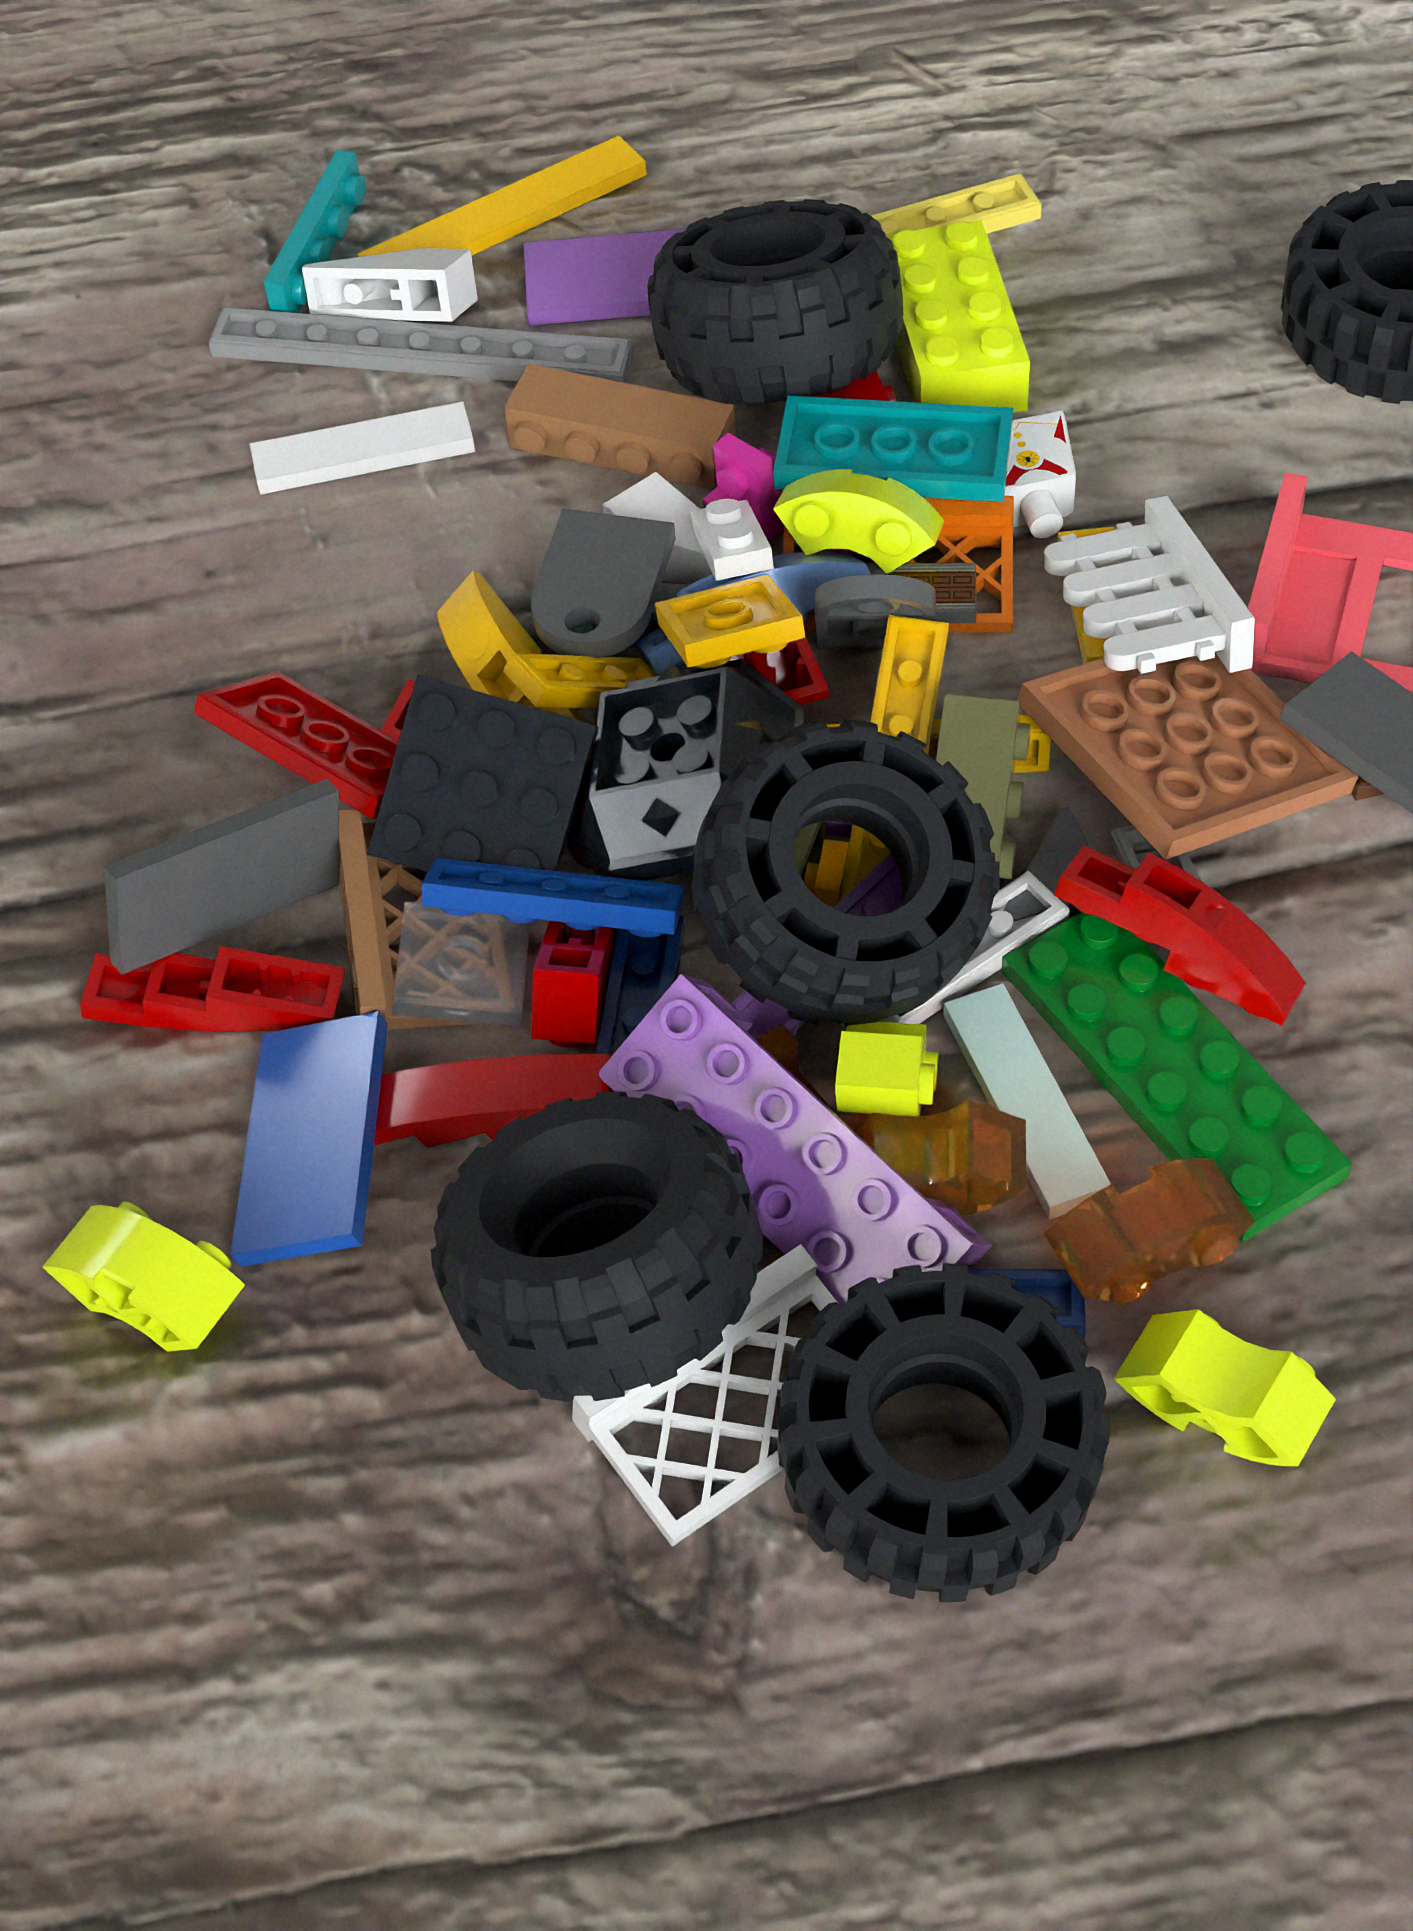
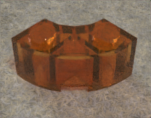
[853,1100,1027,1217]
[1043,1158,1255,1303]

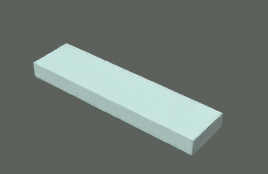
[943,983,1112,1220]

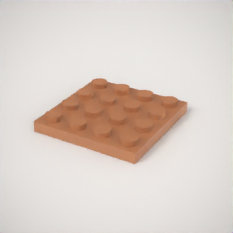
[1016,653,1359,860]

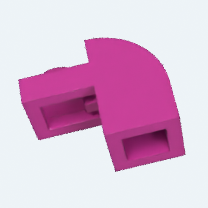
[702,433,784,542]

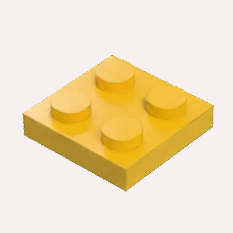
[655,574,805,668]

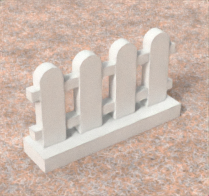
[1044,496,1255,674]

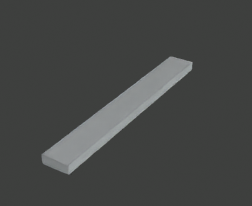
[208,307,633,383]

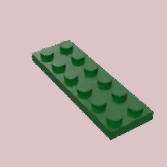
[1002,912,1352,1243]

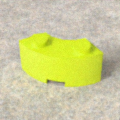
[773,469,944,574]
[835,1022,938,1117]
[42,1202,245,1352]
[1114,1309,1336,1466]

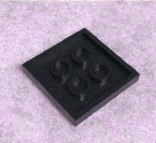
[367,674,599,872]

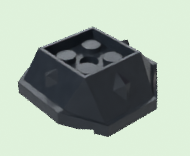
[567,659,811,881]

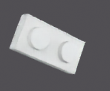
[691,499,774,581]

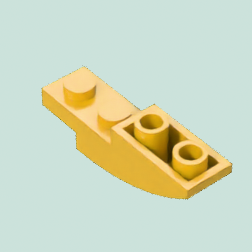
[437,571,589,723]

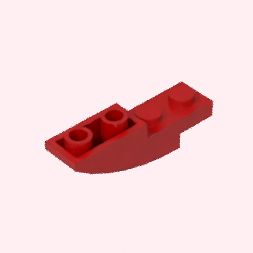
[1054,845,1306,1026]

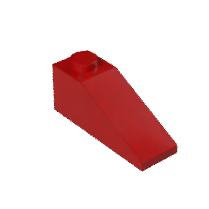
[531,921,617,1047]

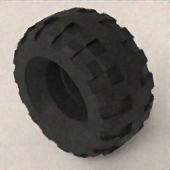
[647,199,903,406]
[691,719,1000,1028]
[430,1091,763,1402]

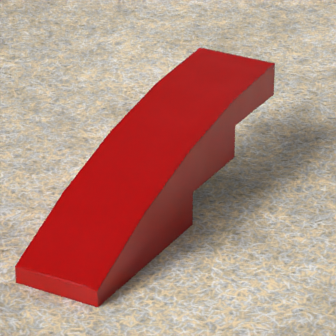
[80,946,345,1032]
[374,1054,614,1148]

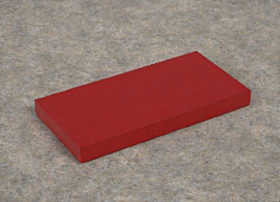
[194,672,398,819]

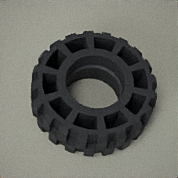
[1281,180,1413,404]
[778,1263,1110,1602]

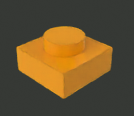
[804,839,849,908]

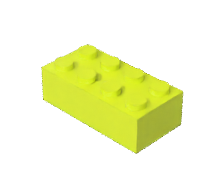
[885,220,1030,413]

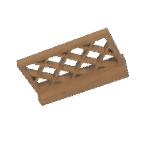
[338,809,513,1030]

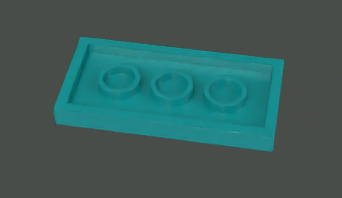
[773,396,1013,502]

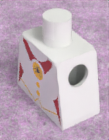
[1004,410,1076,538]

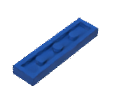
[422,858,684,938]

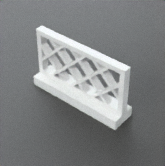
[572,1244,839,1547]

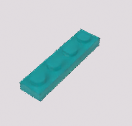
[263,150,366,313]

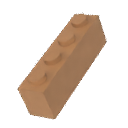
[504,364,736,490]

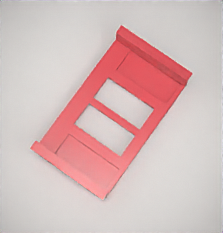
[1248,472,1413,693]

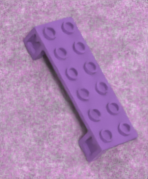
[599,974,993,1306]

